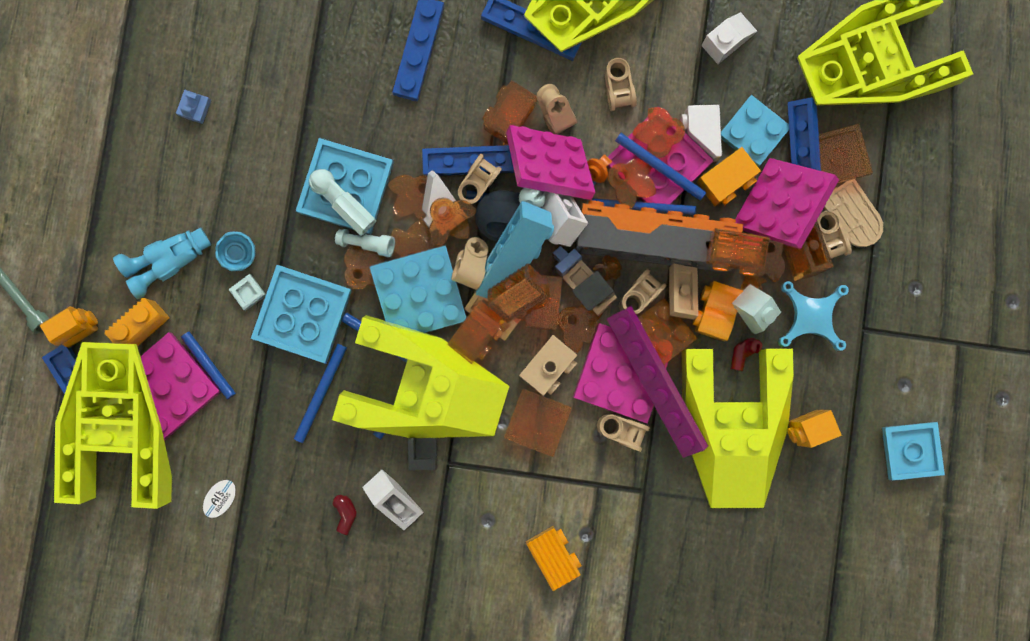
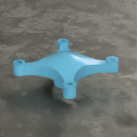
[778,281,849,351]

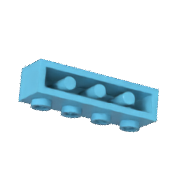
[476,201,554,304]

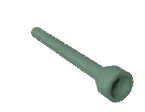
[0,268,50,334]

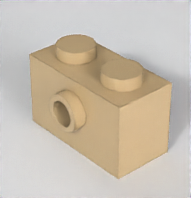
[519,335,577,396]

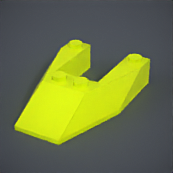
[524,0,654,52]
[797,0,973,105]
[332,315,509,438]
[54,342,172,509]
[681,349,793,508]

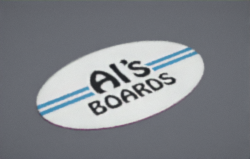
[203,480,235,518]

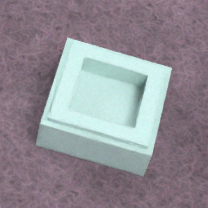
[229,274,266,311]

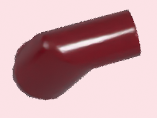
[730,338,762,371]
[333,495,357,535]

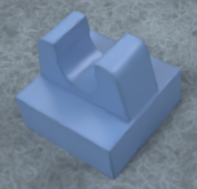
[176,90,211,124]
[553,246,582,277]

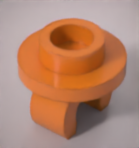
[587,155,612,183]

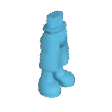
[113,228,211,299]

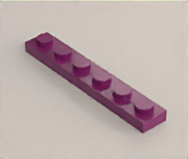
[607,306,708,458]

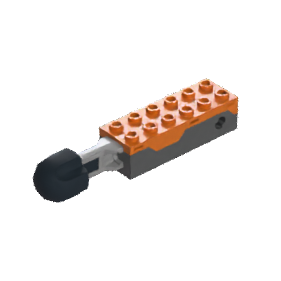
[475,190,750,273]

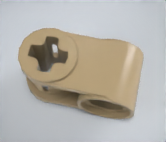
[604,58,637,111]
[536,84,577,135]
[458,154,502,204]
[811,210,852,263]
[451,237,488,290]
[619,268,667,315]
[597,414,650,452]

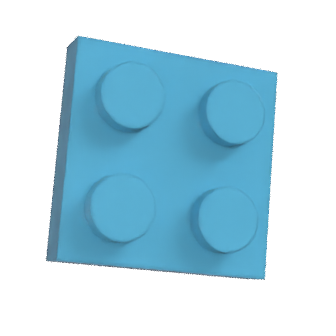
[721,95,789,167]
[882,422,945,481]

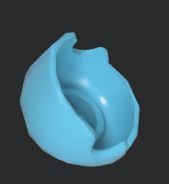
[215,231,256,271]

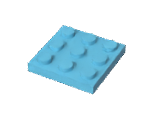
[296,138,394,235]
[370,245,467,333]
[251,265,352,364]

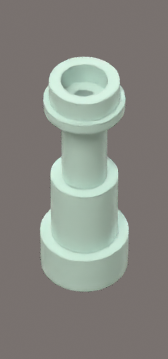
[335,229,395,257]

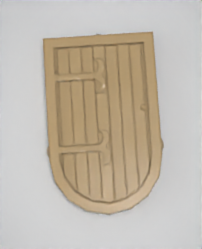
[824,177,883,247]

